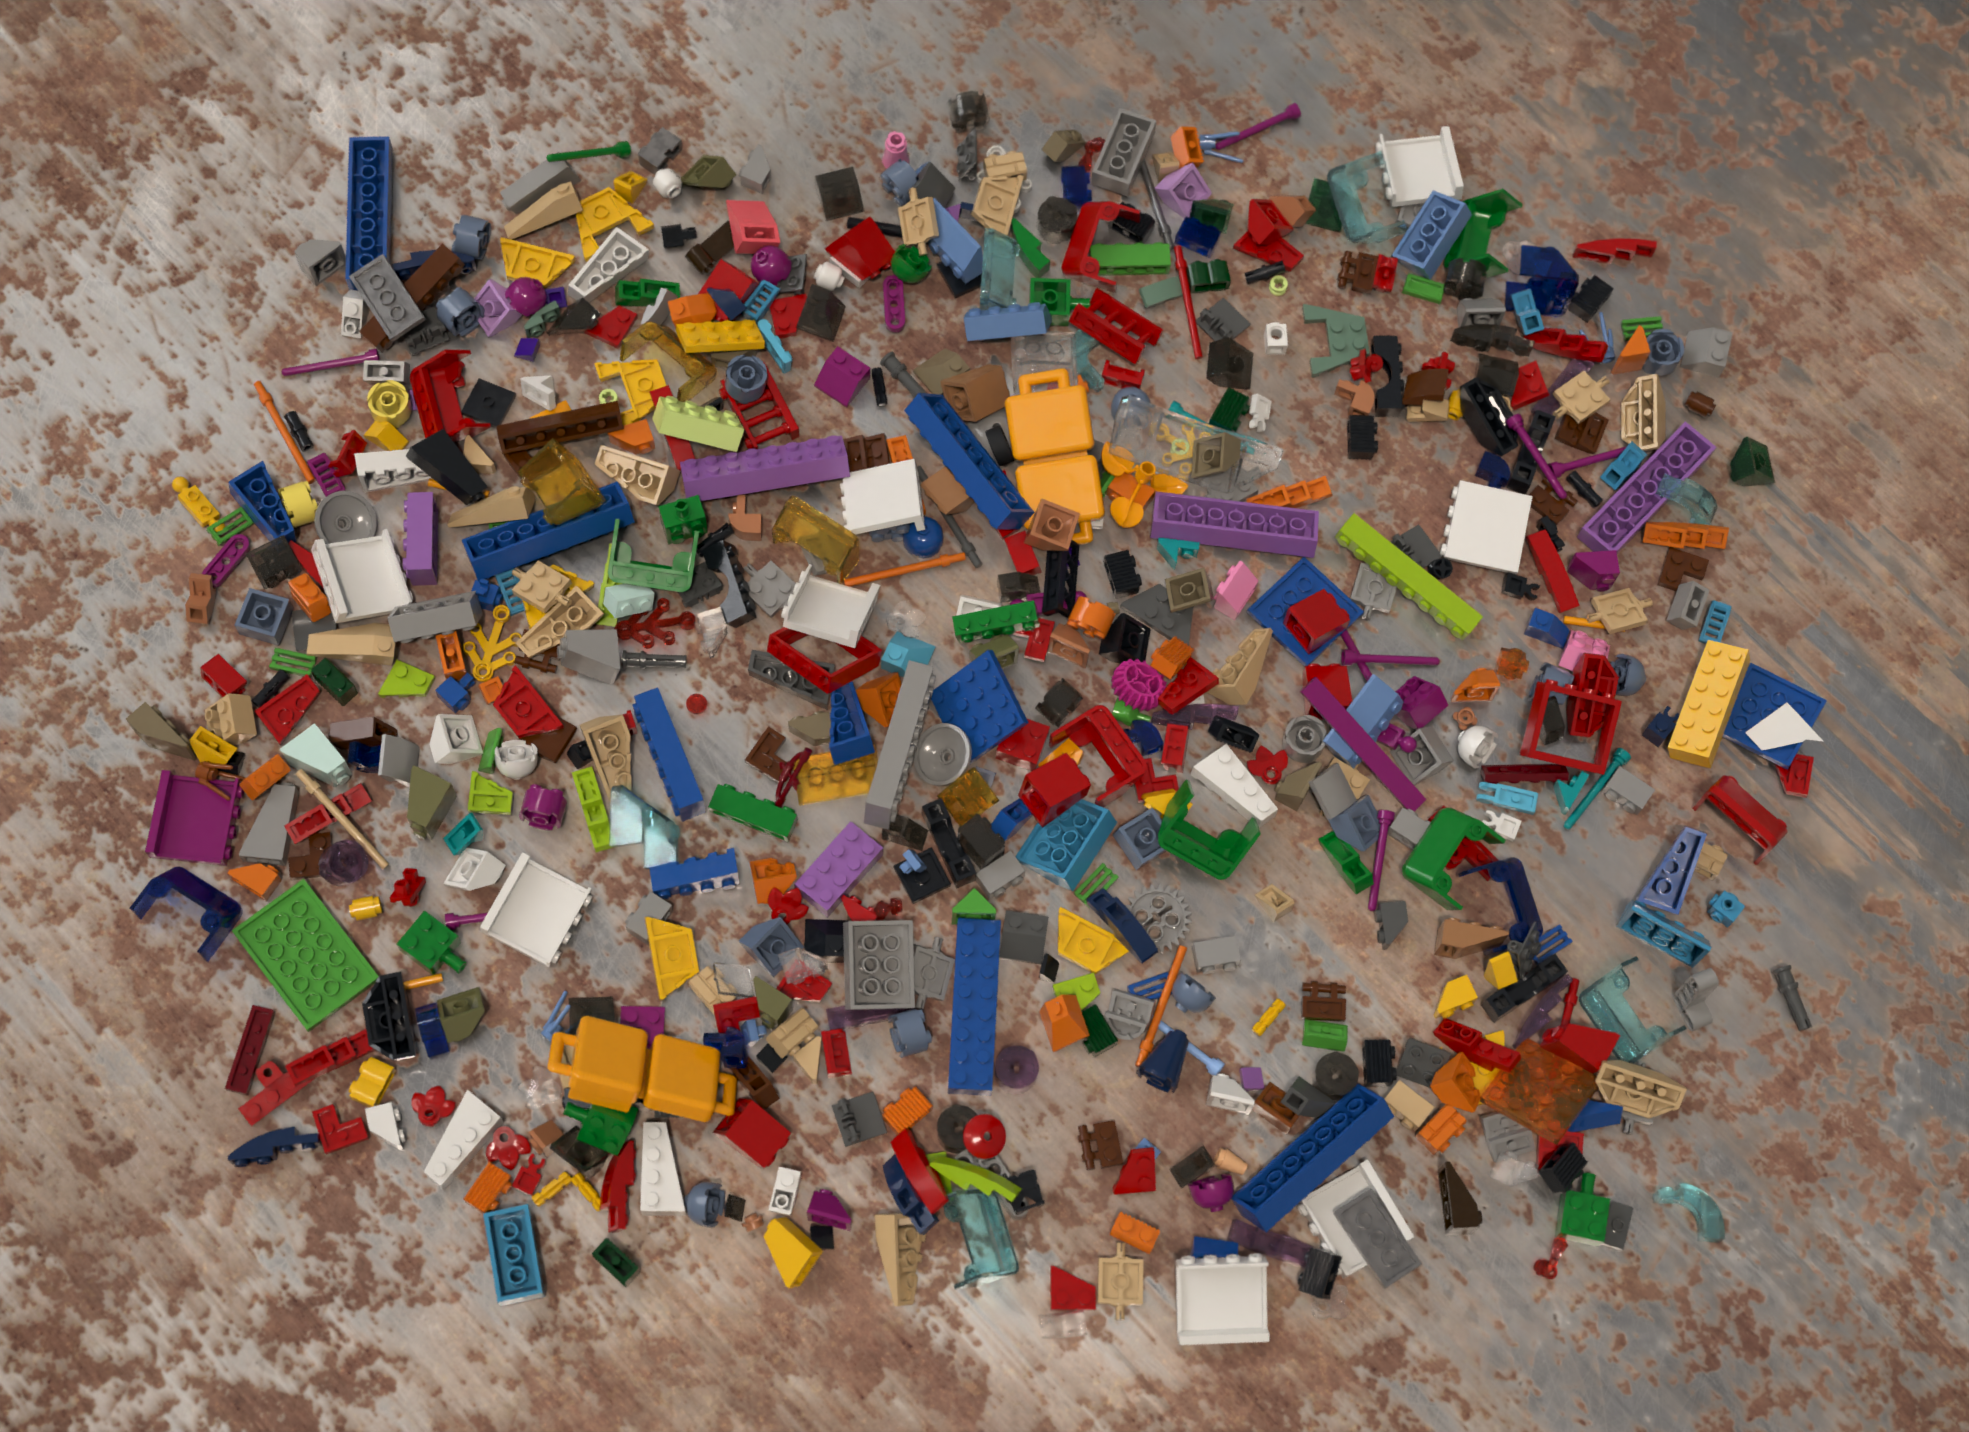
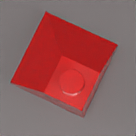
[1248,199,1294,245]

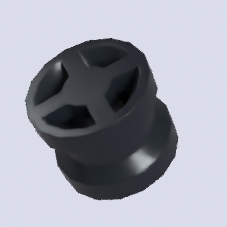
[1427,558,1453,580]

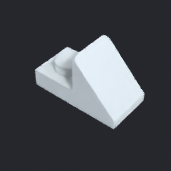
[520,376,556,411]

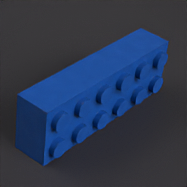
[632,687,706,822]

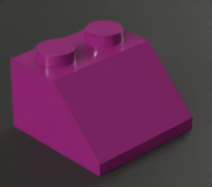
[814,346,870,408]
[1567,550,1620,592]

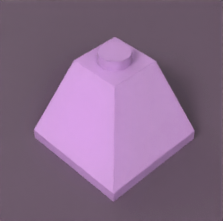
[1154,163,1212,220]
[474,279,523,337]

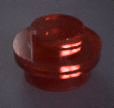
[686,694,707,714]

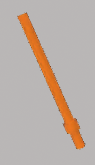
[254,381,316,484]
[844,552,966,587]
[1135,945,1187,1067]

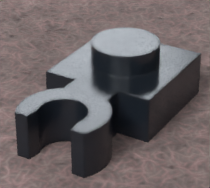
[1536,516,1565,552]
[1501,572,1540,601]

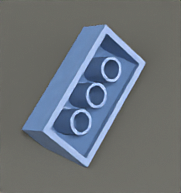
[1391,190,1472,280]
[926,198,985,284]
[964,302,1052,341]
[1323,674,1404,769]

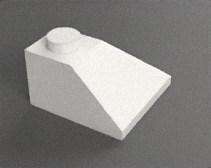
[429,714,483,764]
[443,848,506,891]
[1206,1074,1254,1114]

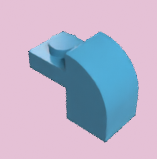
[1510,288,1544,335]
[1600,442,1648,490]

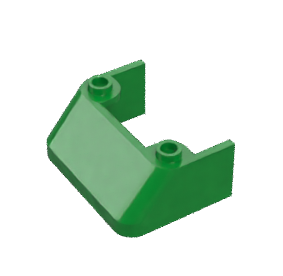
[1444,189,1523,279]
[608,519,699,592]
[1157,779,1261,880]
[1402,808,1506,910]

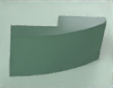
[1139,276,1183,308]
[524,301,561,338]

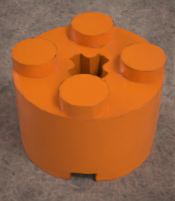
[1067,596,1116,640]

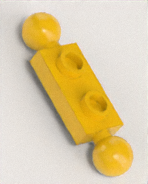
[172,476,226,532]

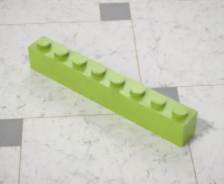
[1335,513,1483,640]

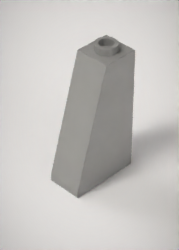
[500,152,581,214]
[239,782,299,866]

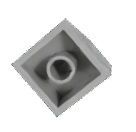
[294,239,346,286]
[1456,298,1506,331]
[1680,327,1733,378]
[1390,726,1454,786]

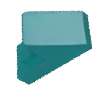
[1157,537,1200,570]
[1553,771,1589,815]
[443,813,483,856]

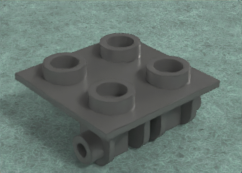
[956,128,977,181]
[767,254,807,296]
[1196,297,1251,348]
[403,306,450,355]
[1390,524,1442,568]
[678,562,723,608]
[1507,921,1541,979]
[1396,1038,1451,1088]
[831,1092,887,1147]

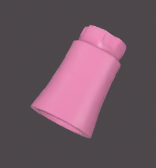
[882,131,909,169]

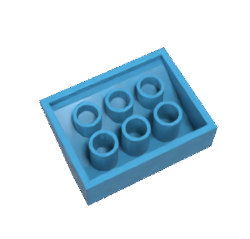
[1015,799,1117,891]
[1616,900,1712,968]

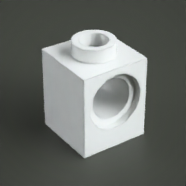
[1264,322,1288,355]

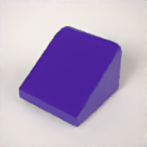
[545,286,567,308]
[514,338,540,362]

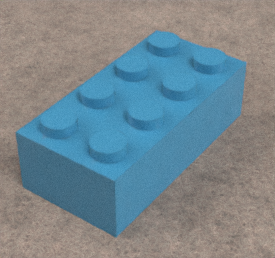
[483,1204,545,1306]

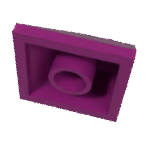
[807,1189,852,1232]

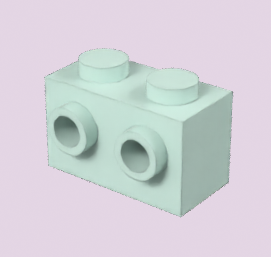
[603,584,655,618]

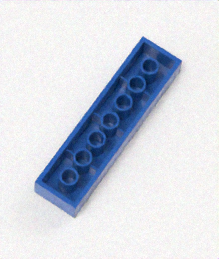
[345,136,393,290]
[904,393,1034,529]
[462,482,635,581]
[948,918,1001,1096]
[1231,1084,1394,1232]

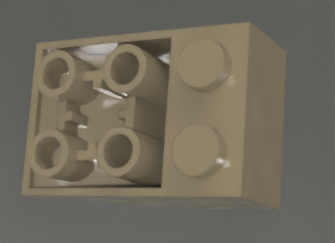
[126,702,197,761]

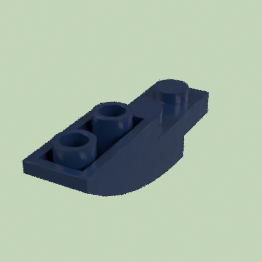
[392,250,477,280]
[1087,888,1158,964]
[228,1127,322,1167]
[883,1154,939,1235]

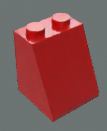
[825,216,895,281]
[698,259,760,322]
[1283,589,1350,654]
[1302,663,1352,720]
[1018,753,1091,828]
[1539,1023,1621,1076]
[712,1098,791,1168]

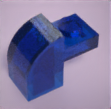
[1475,451,1510,489]
[1124,720,1164,758]
[348,741,381,773]
[415,1002,450,1058]
[703,1027,749,1069]

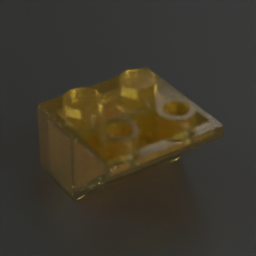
[937,767,1000,830]

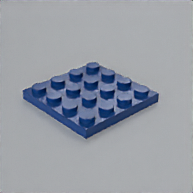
[1247,557,1364,667]
[931,650,1029,765]
[1723,663,1827,770]

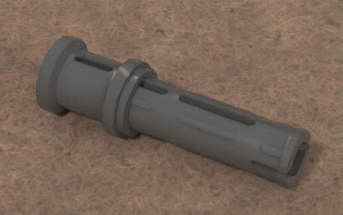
[880,351,928,397]
[622,650,686,670]
[1772,965,1812,1031]

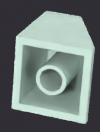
[280,723,352,787]

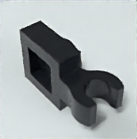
[661,224,697,248]

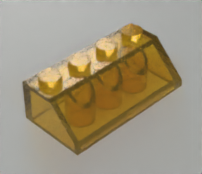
[791,744,878,806]

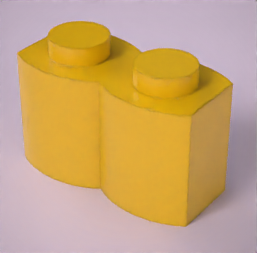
[349,1057,396,1108]

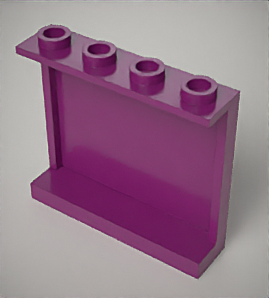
[145,770,245,866]

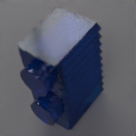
[1061,165,1092,210]
[1174,216,1221,258]

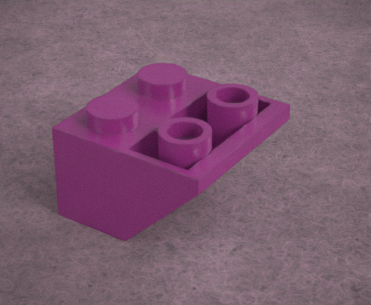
[1395,676,1449,730]

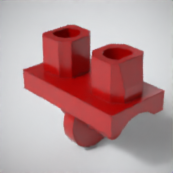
[1372,254,1398,293]
[1350,349,1383,383]
[1421,351,1455,391]
[390,868,426,907]

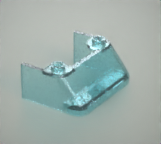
[1327,151,1407,243]
[979,228,1020,310]
[610,785,680,869]
[1579,956,1687,1064]
[943,1189,1019,1289]

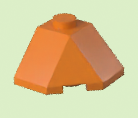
[668,293,717,327]
[1451,668,1500,702]
[856,672,902,727]
[750,858,797,904]
[1430,1052,1481,1113]

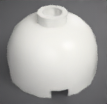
[1458,725,1498,768]
[495,740,538,780]

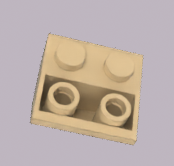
[205,693,257,745]

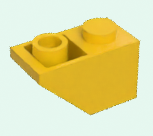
[1141,788,1193,819]
[1434,975,1478,1019]

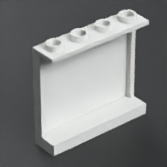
[1375,126,1464,207]
[840,459,925,545]
[1440,480,1532,575]
[311,529,413,623]
[781,564,880,648]
[480,852,593,967]
[1297,1159,1414,1279]
[1176,1253,1269,1345]

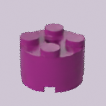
[519,784,567,830]

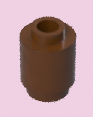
[1685,391,1716,417]

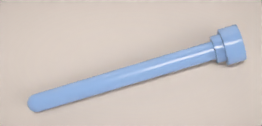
[1151,1014,1225,1076]

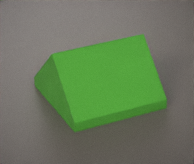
[951,888,996,925]

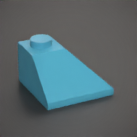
[881,631,936,677]

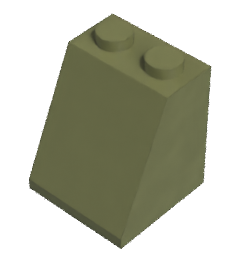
[407,765,457,840]

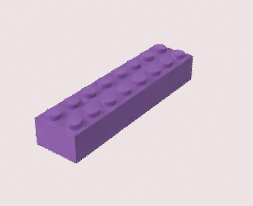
[1577,421,1716,554]
[680,435,850,501]
[1150,491,1319,558]

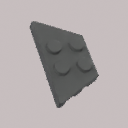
[1120,584,1194,646]

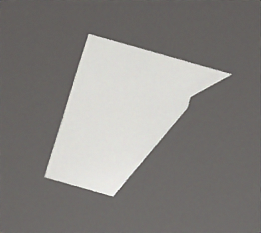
[1745,703,1824,750]

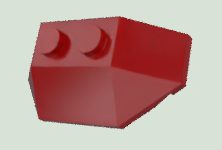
[1566,653,1619,737]

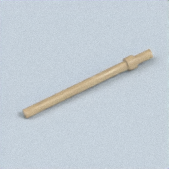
[296,769,389,869]

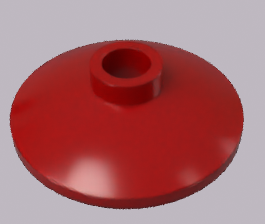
[963,1114,1006,1159]

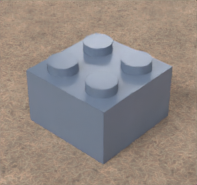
[234,588,294,646]
[1113,807,1167,870]

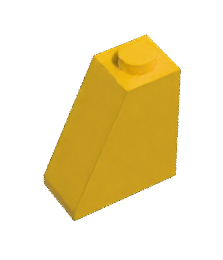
[763,1217,823,1288]

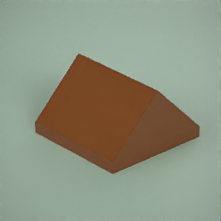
[1251,1082,1300,1135]

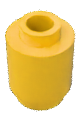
[1448,389,1463,421]
[349,895,383,921]

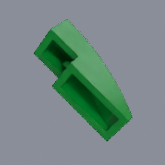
[1010,218,1050,278]
[615,279,680,307]
[1318,830,1374,894]

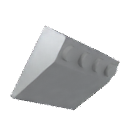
[843,920,915,1010]

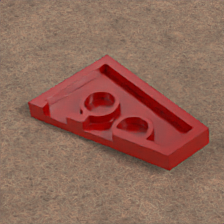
[1233,231,1304,272]
[1158,657,1219,715]
[255,674,321,746]

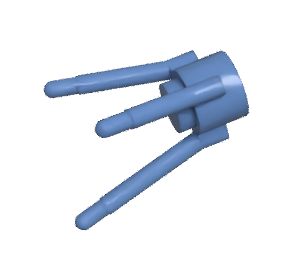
[1199,132,1243,163]
[1579,312,1615,364]
[541,991,589,1042]

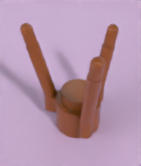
[195,761,245,801]

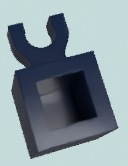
[1642,706,1680,748]

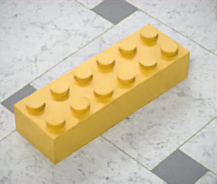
[1668,640,1750,769]

